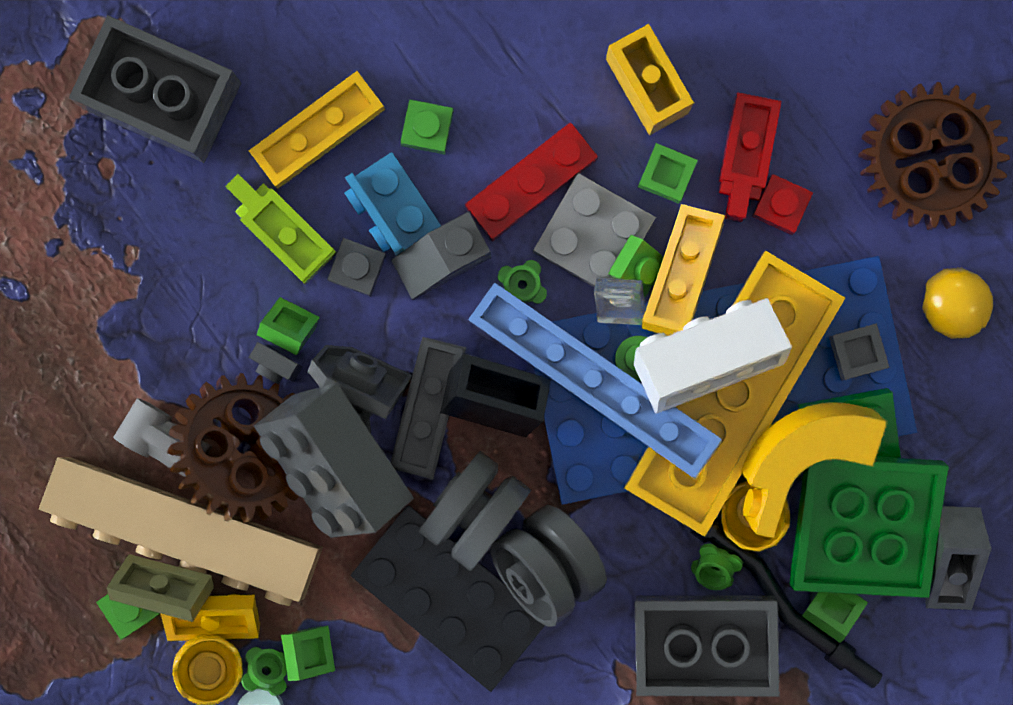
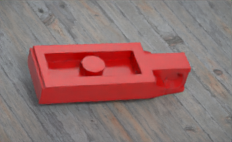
[719,92,781,222]

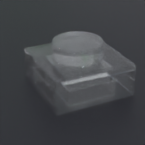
[594,278,645,325]

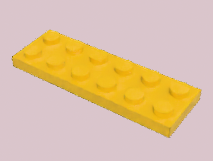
[624,251,845,537]

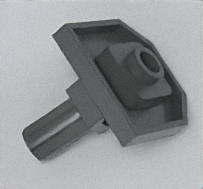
[308,345,412,433]

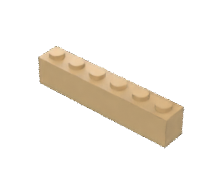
[38,457,323,606]

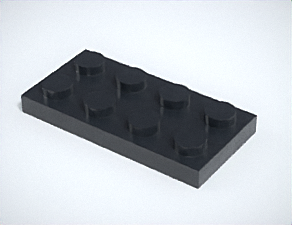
[350,504,545,692]

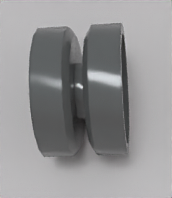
[419,451,532,571]
[490,505,607,627]

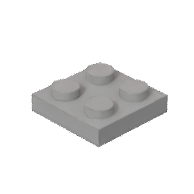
[533,173,656,297]

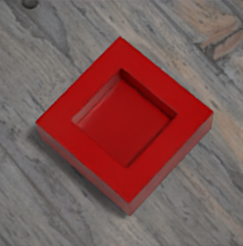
[751,174,814,235]

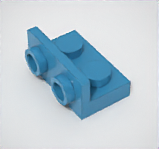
[344,152,441,256]

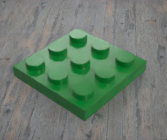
[789,456,949,598]

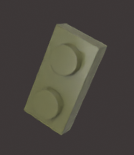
[106,554,214,622]

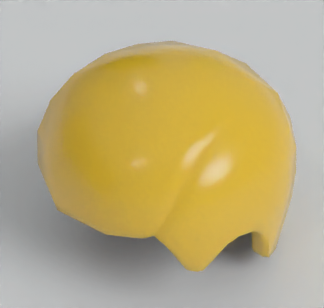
[922,267,993,339]
[721,481,790,552]
[172,635,243,705]

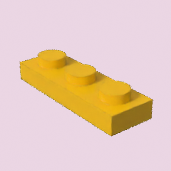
[249,71,385,189]
[642,204,725,336]

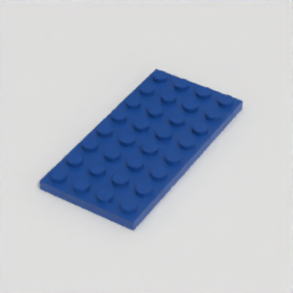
[533,256,918,505]

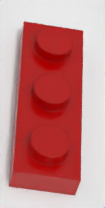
[465,122,598,242]

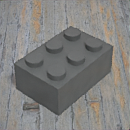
[69,15,241,163]
[254,383,414,538]
[635,595,779,697]

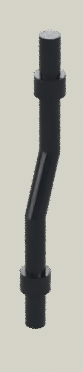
[690,519,883,688]

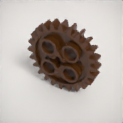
[859,82,1010,230]
[167,373,300,523]

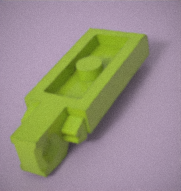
[225,174,337,285]

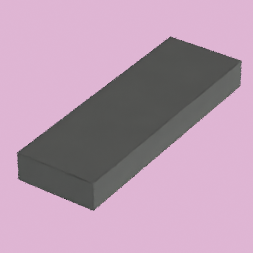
[390,337,466,479]

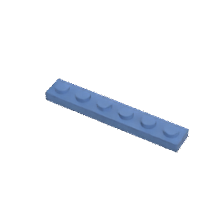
[468,282,722,479]

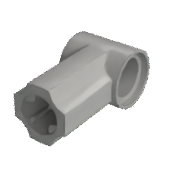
[113,398,212,477]

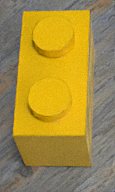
[606,24,694,136]

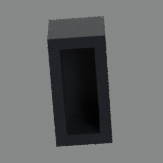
[440,353,551,438]

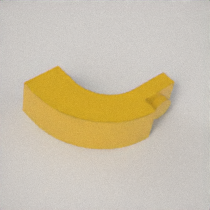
[741,402,887,538]

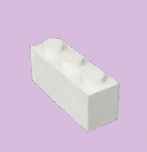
[634,298,792,414]

